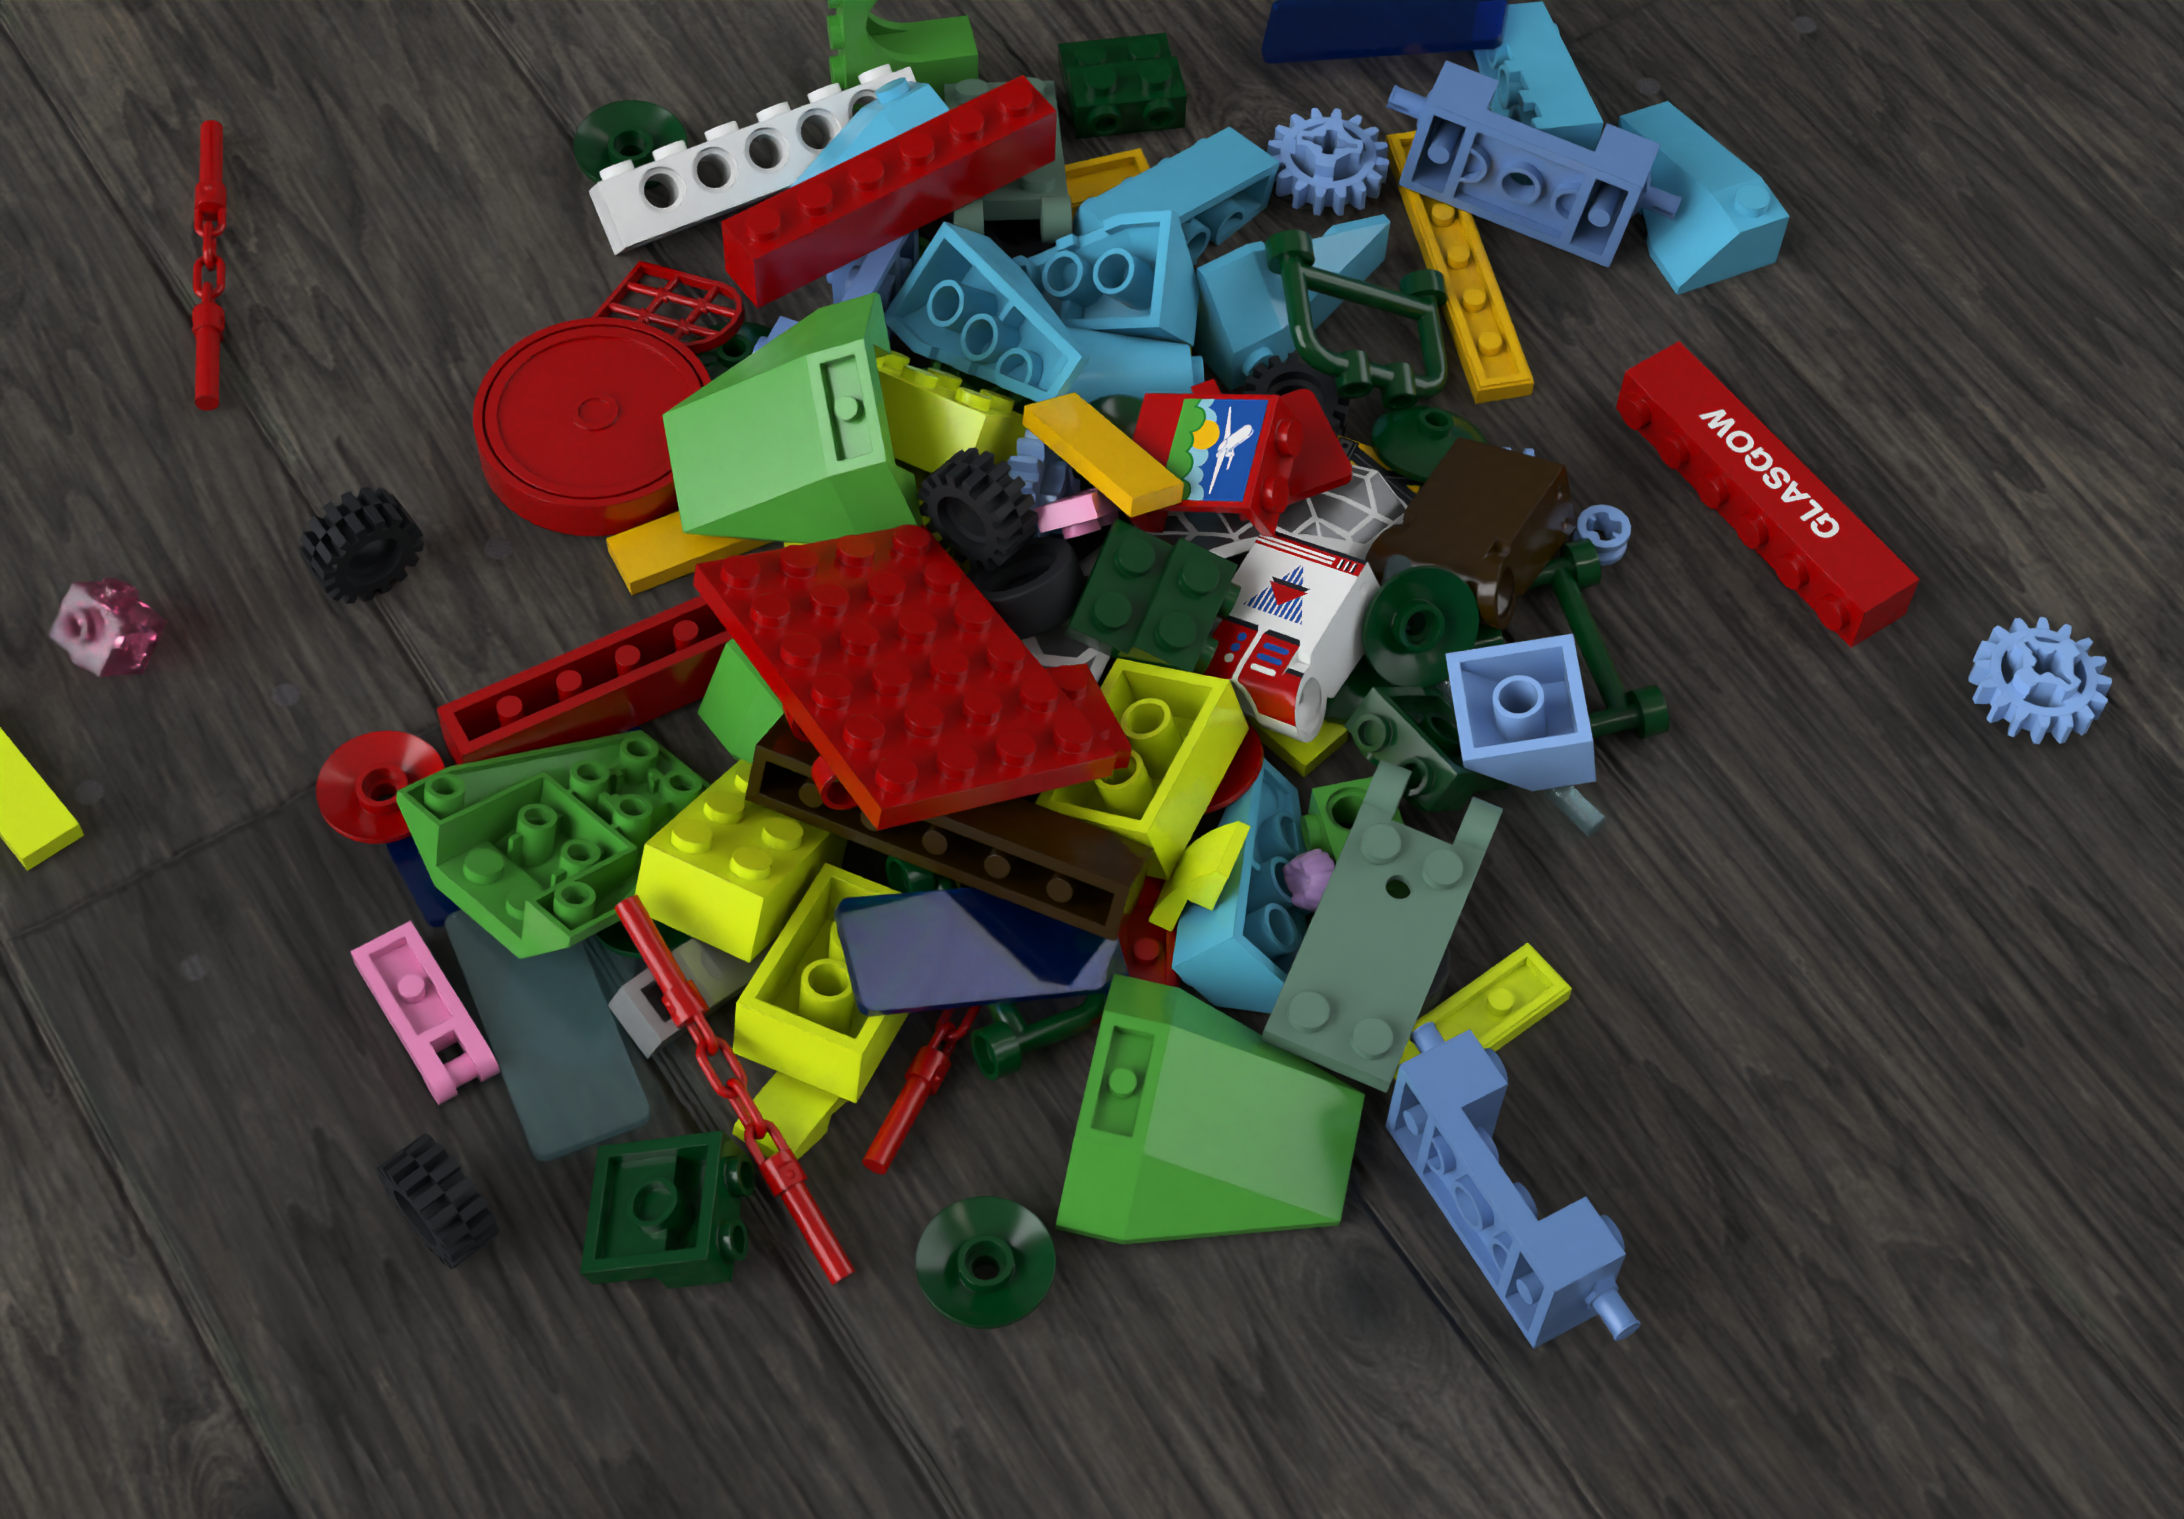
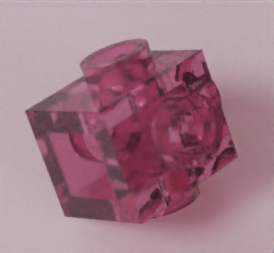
[48,577,168,677]

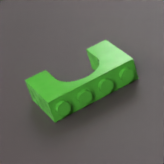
[827,0,978,111]

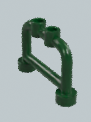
[1265,230,1448,410]
[1473,538,1669,739]
[886,856,1115,1081]

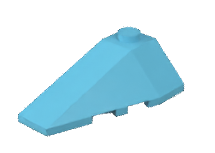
[788,77,950,189]
[1618,101,1790,295]
[1012,210,1200,347]
[1193,214,1391,391]
[884,221,1090,402]
[1172,758,1315,1014]

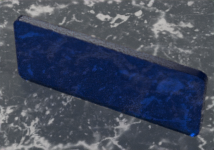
[1261,0,1510,63]
[834,887,1129,1016]

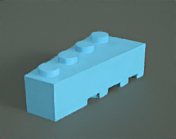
[1472,1,1604,185]
[1073,126,1280,266]

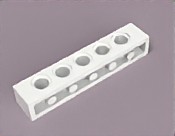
[589,64,916,256]

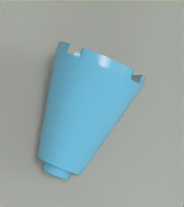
[1066,327,1205,403]

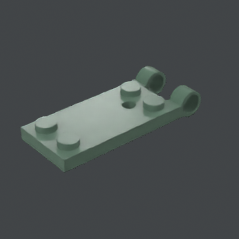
[944,77,1072,244]
[1261,759,1503,1093]

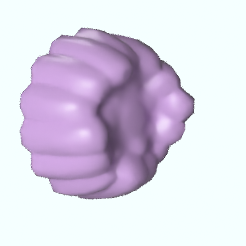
[1282,849,1335,911]

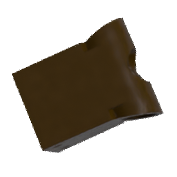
[1365,436,1576,630]

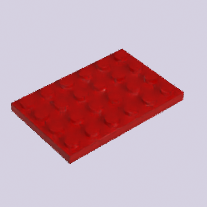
[693,523,1117,831]

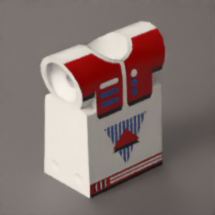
[1193,531,1380,743]

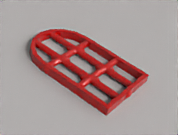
[591,261,745,354]

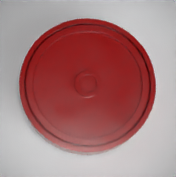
[473,317,711,536]

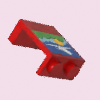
[1116,393,1303,537]

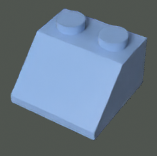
[1446,634,1596,791]

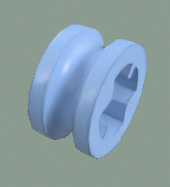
[1573,504,1631,566]

